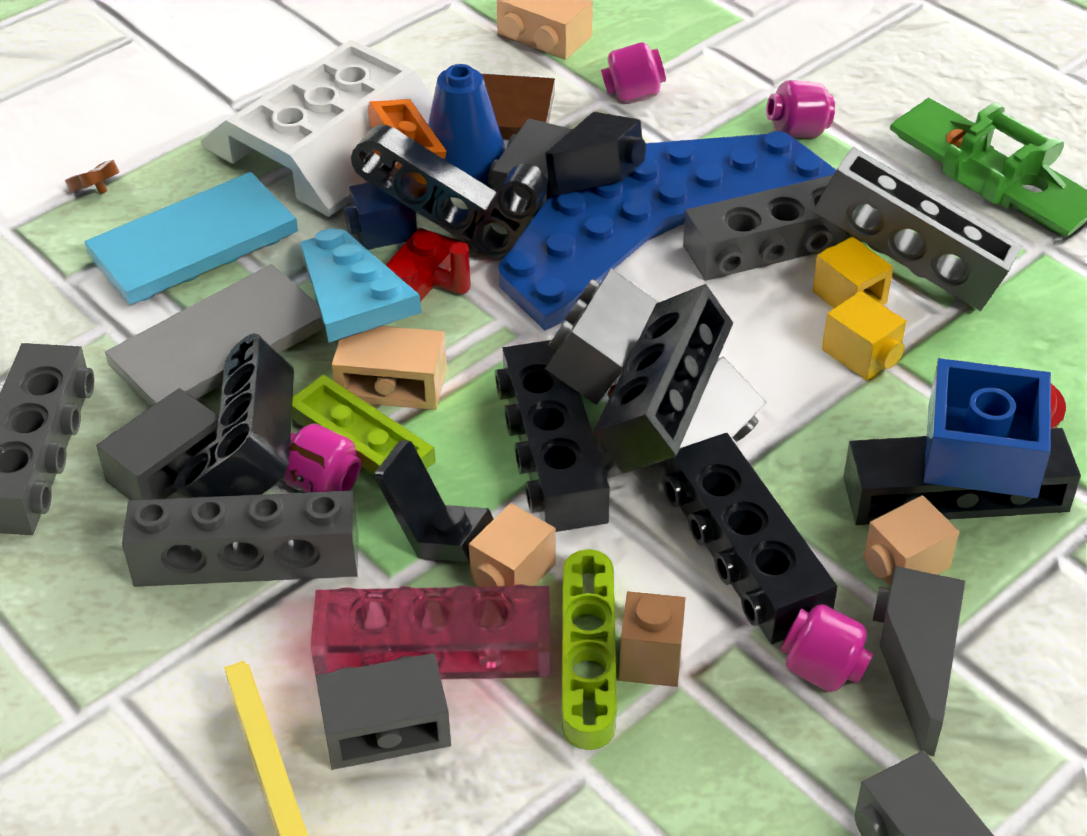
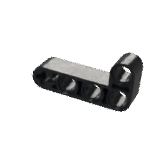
[351,125,548,257]
[174,333,294,498]

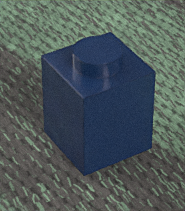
[344,182,417,250]

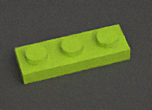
[292,374,436,475]

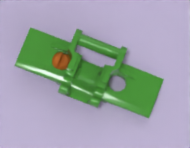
[890,97,1087,237]

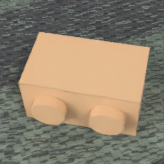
[496,0,593,60]
[332,326,447,410]

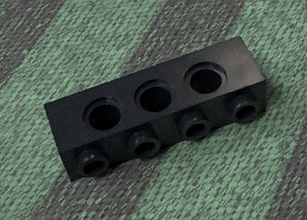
[592,284,734,474]
[495,340,610,532]
[663,432,838,645]

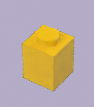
[812,236,894,308]
[822,291,907,381]

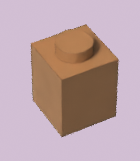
[619,591,686,687]

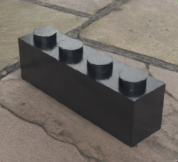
[843,428,1081,525]

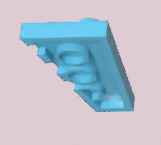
[300,228,422,343]

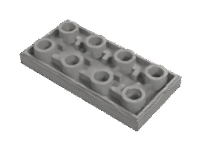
[105,264,325,407]

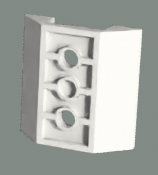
[201,39,433,217]

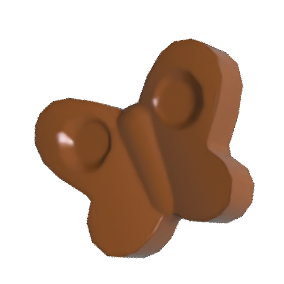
[65,159,120,194]

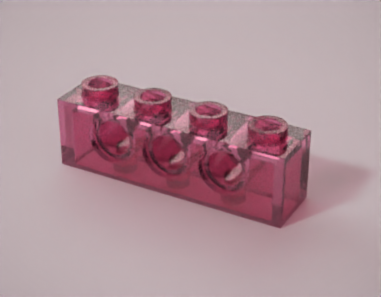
[310,584,551,679]

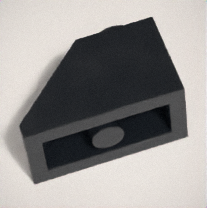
[545,112,646,195]

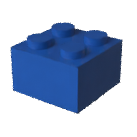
[923,358,1051,498]

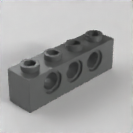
[813,146,1022,311]
[683,175,876,281]
[0,343,95,535]
[122,491,359,587]

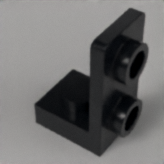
[374,441,494,563]

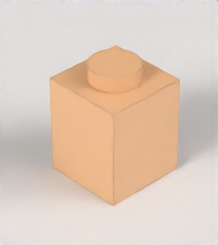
[863,495,960,587]
[469,503,556,606]

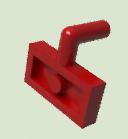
[386,227,471,302]

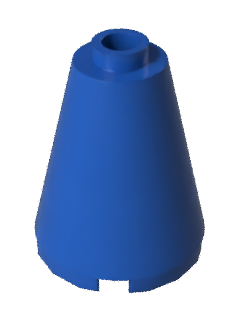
[428,64,506,189]

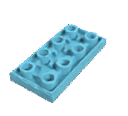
[84,172,298,305]

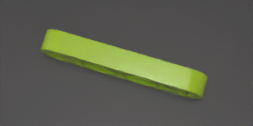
[562,549,617,750]

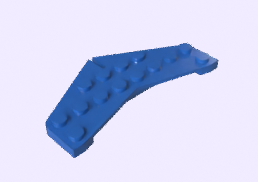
[498,131,836,331]

